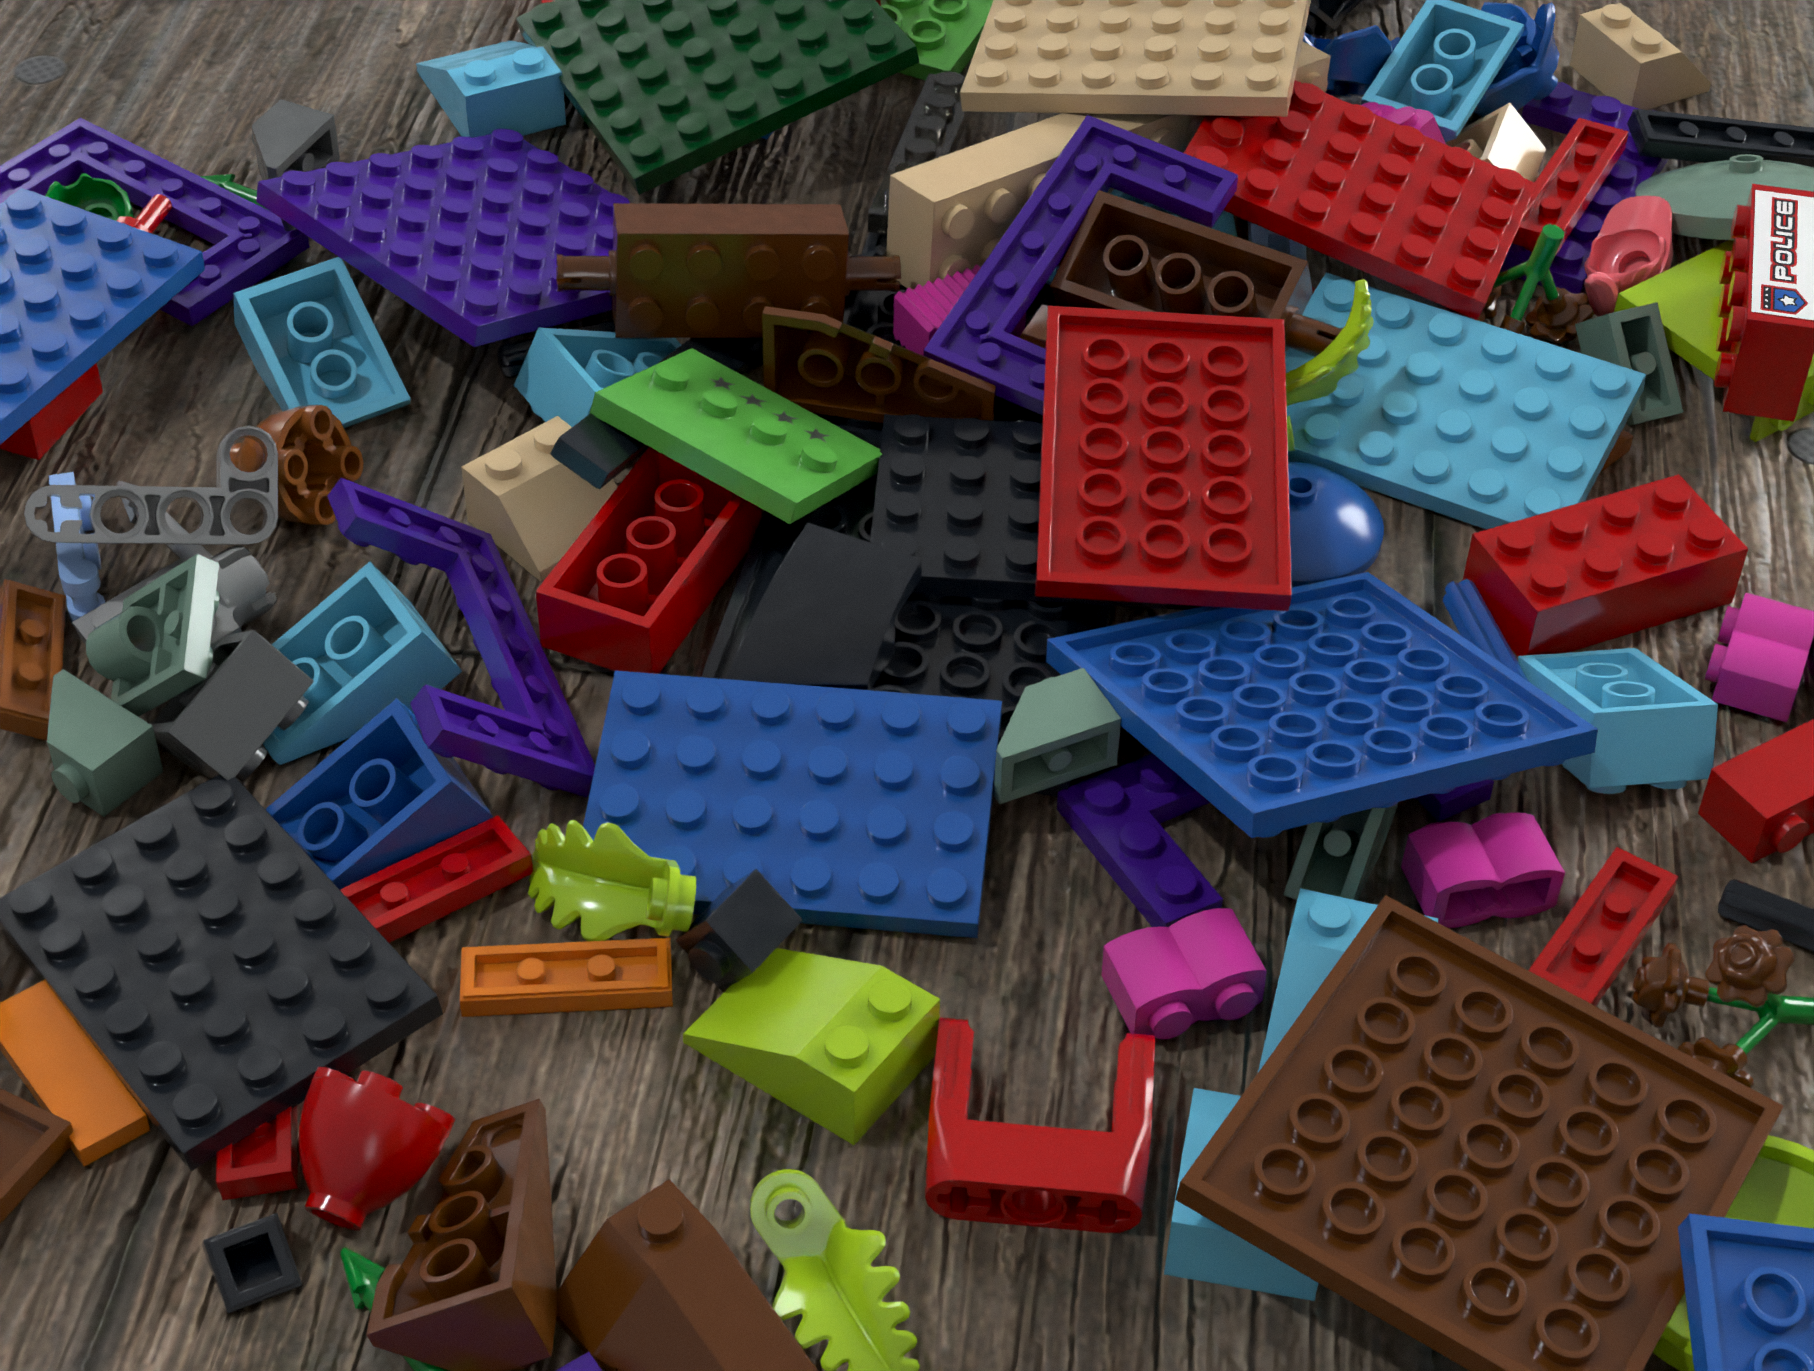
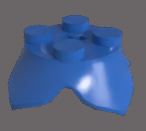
[1473,2,1560,118]
[1303,25,1401,98]

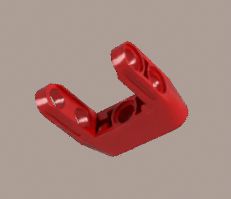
[925,1017,1155,1233]

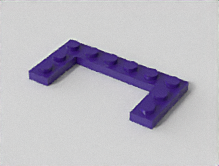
[1499,82,1669,294]
[923,115,1238,416]
[0,118,310,326]
[328,478,595,797]
[1057,753,1494,927]

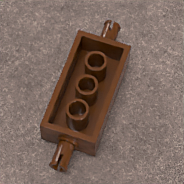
[1050,190,1343,357]
[556,203,901,338]

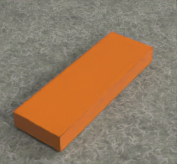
[460,938,673,1017]
[0,980,150,1167]

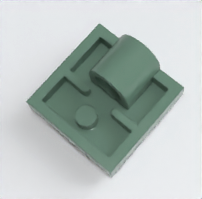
[86,554,220,717]

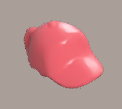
[1584,196,1673,317]

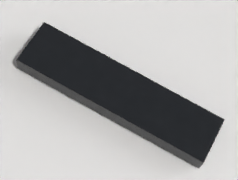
[1627,109,1814,168]

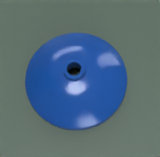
[1288,462,1384,588]

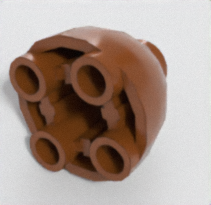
[230,405,363,525]

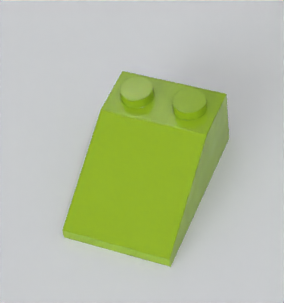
[683,948,940,1145]

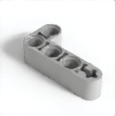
[24,425,278,545]

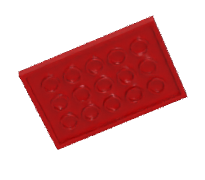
[1184,80,1537,321]
[1035,306,1292,611]

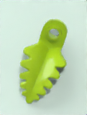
[1286,279,1374,452]
[528,820,696,941]
[750,1169,920,1371]

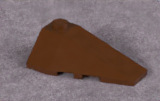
[762,306,996,423]
[366,1098,558,1371]
[556,1179,818,1371]

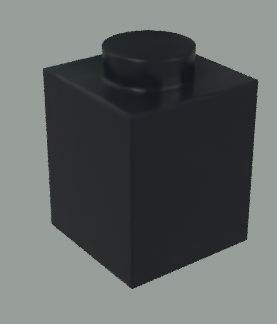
[675,869,802,991]

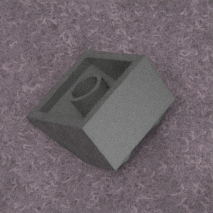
[150,630,314,781]

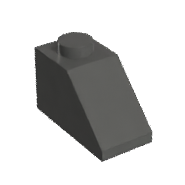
[252,99,340,180]

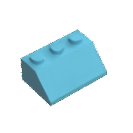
[1362,0,1524,142]

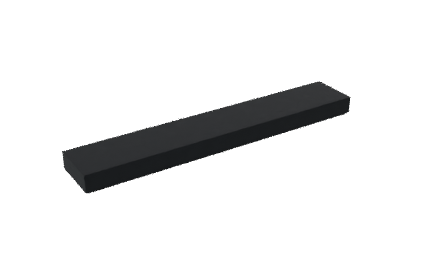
[550,338,757,489]

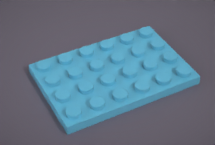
[1285,273,1646,530]

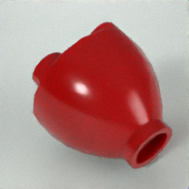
[299,1067,456,1231]

